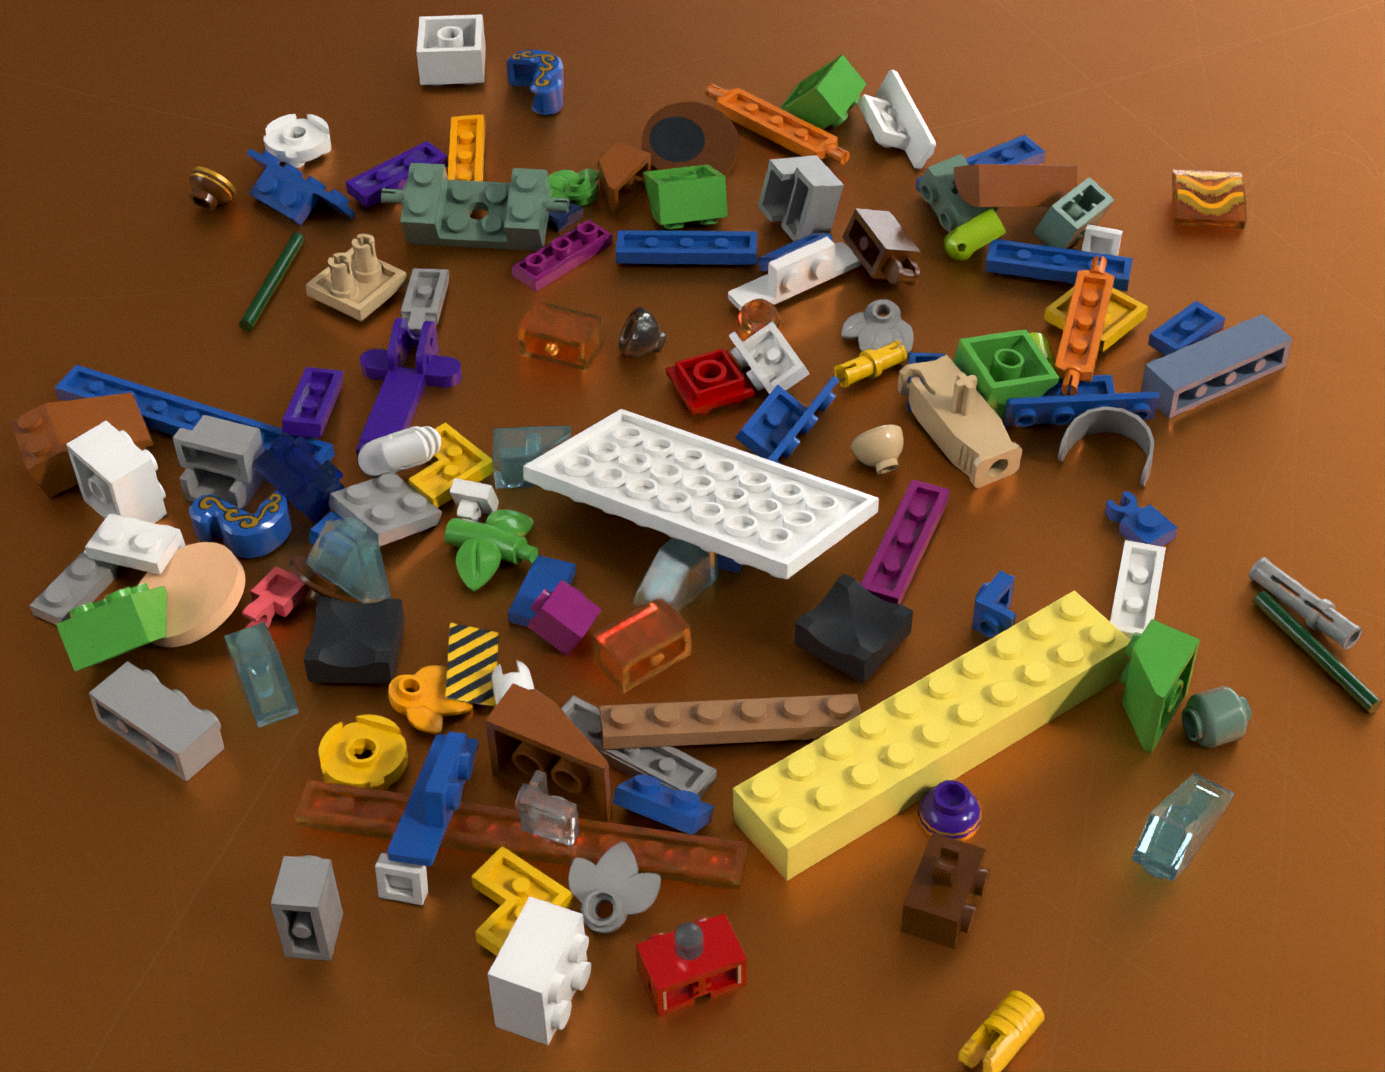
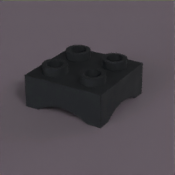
[794,573,913,683]
[304,596,405,685]

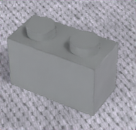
[270,855,343,961]

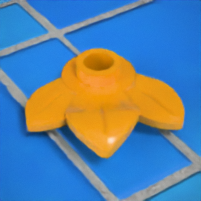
[387,665,473,735]

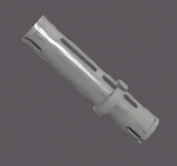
[1249,557,1363,650]

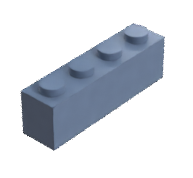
[1141,314,1292,418]

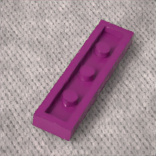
[861,479,950,604]

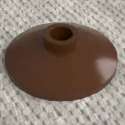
[289,555,367,603]

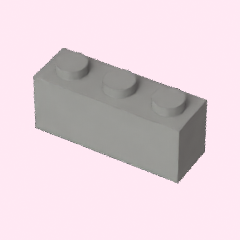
[89,661,225,782]

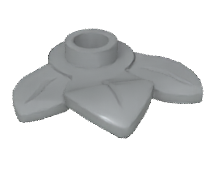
[841,299,914,354]
[568,842,661,934]

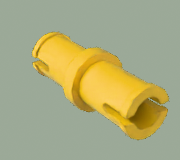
[834,340,907,388]

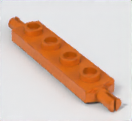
[706,83,850,165]
[1054,256,1114,396]

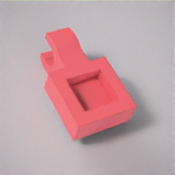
[242,566,309,637]

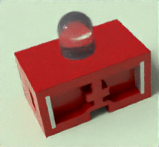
[636,913,747,1016]

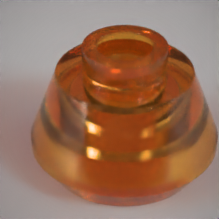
[734,299,783,341]

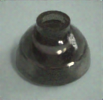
[618,307,666,357]

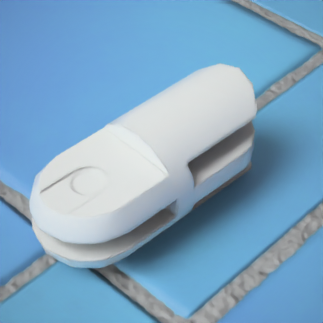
[358,426,441,477]

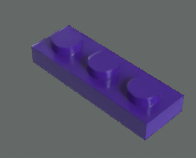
[346,141,448,208]
[282,367,343,439]

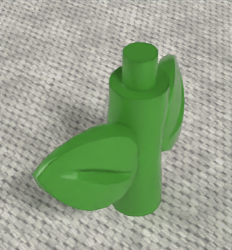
[444,509,538,592]

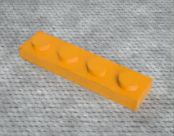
[448,114,485,181]

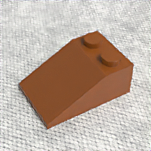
[10,392,154,499]
[485,683,612,824]

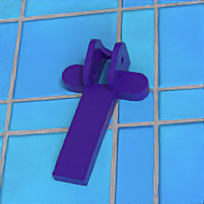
[356,318,462,460]

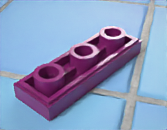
[512,220,613,292]

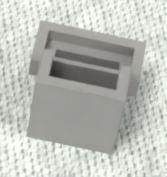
[758,155,844,241]
[173,415,269,510]

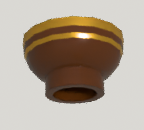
[190,167,237,212]

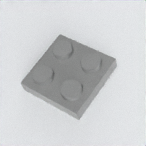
[329,473,442,547]

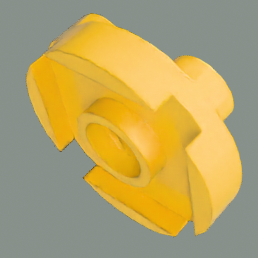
[318,715,408,798]

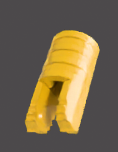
[958,990,1045,1072]

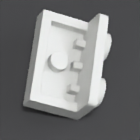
[729,321,810,394]
[85,513,185,575]

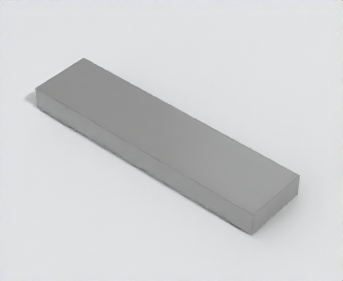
[561,695,717,799]

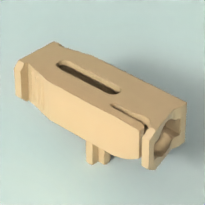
[897,355,1022,488]

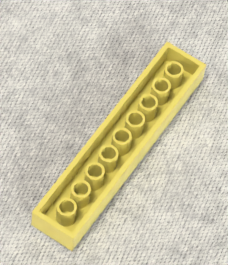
[733,590,1130,881]

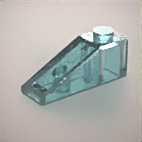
[1131,773,1235,881]

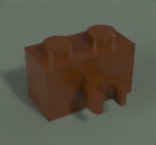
[901,832,990,949]

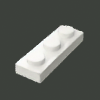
[1110,540,1166,640]

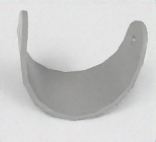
[1057,406,1155,487]

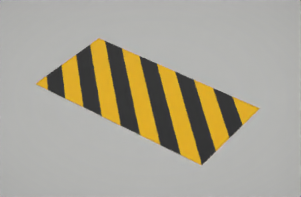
[445,623,499,707]

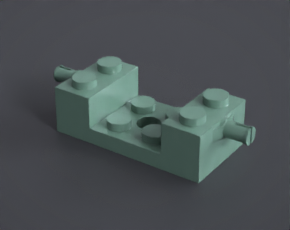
[381,163,569,251]

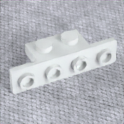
[858,69,936,170]
[728,237,861,316]

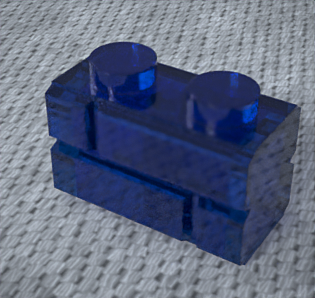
[253,432,345,524]

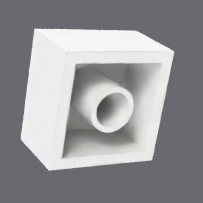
[416,14,486,86]
[66,421,167,523]
[487,896,591,1045]

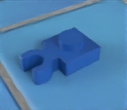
[1105,491,1178,546]

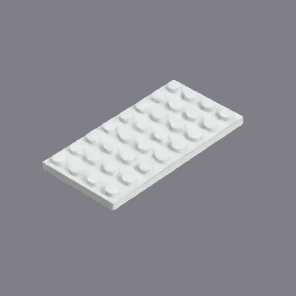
[523,409,879,580]

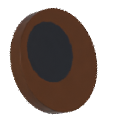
[642,102,739,177]

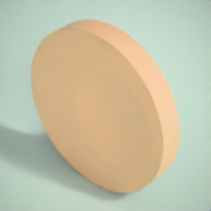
[138,542,245,647]

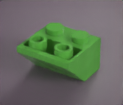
[56,583,167,671]

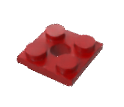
[666,348,754,415]

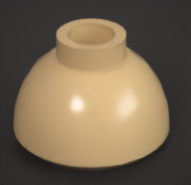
[851,424,904,474]

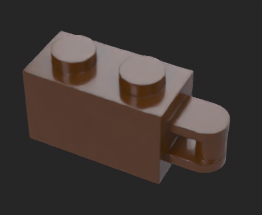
[842,208,921,285]

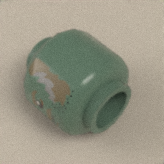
[1181,686,1251,748]

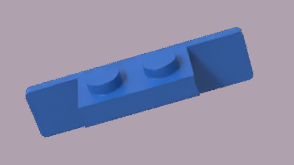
[246,149,356,226]
[735,375,839,464]
[1003,375,1160,427]
[387,732,479,866]

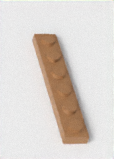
[599,694,862,749]

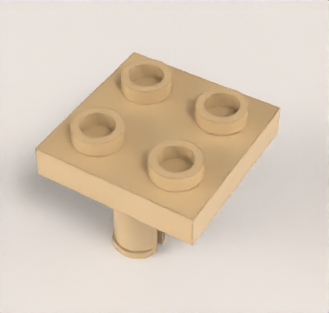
[305,234,408,321]

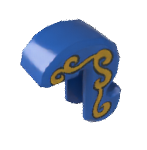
[506,50,565,116]
[189,491,292,559]

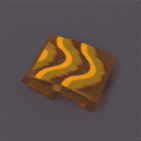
[1172,170,1247,228]

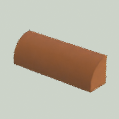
[954,164,1077,207]

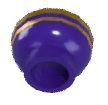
[917,780,982,841]

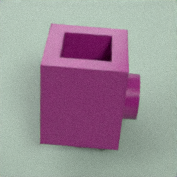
[527,580,602,656]

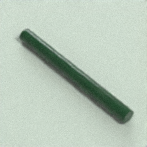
[239,232,305,331]
[1253,591,1382,713]

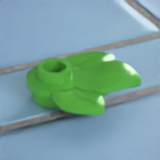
[549,168,600,206]

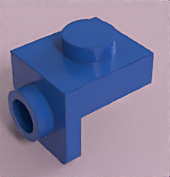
[972,570,1016,638]

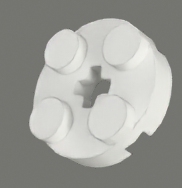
[264,114,331,168]

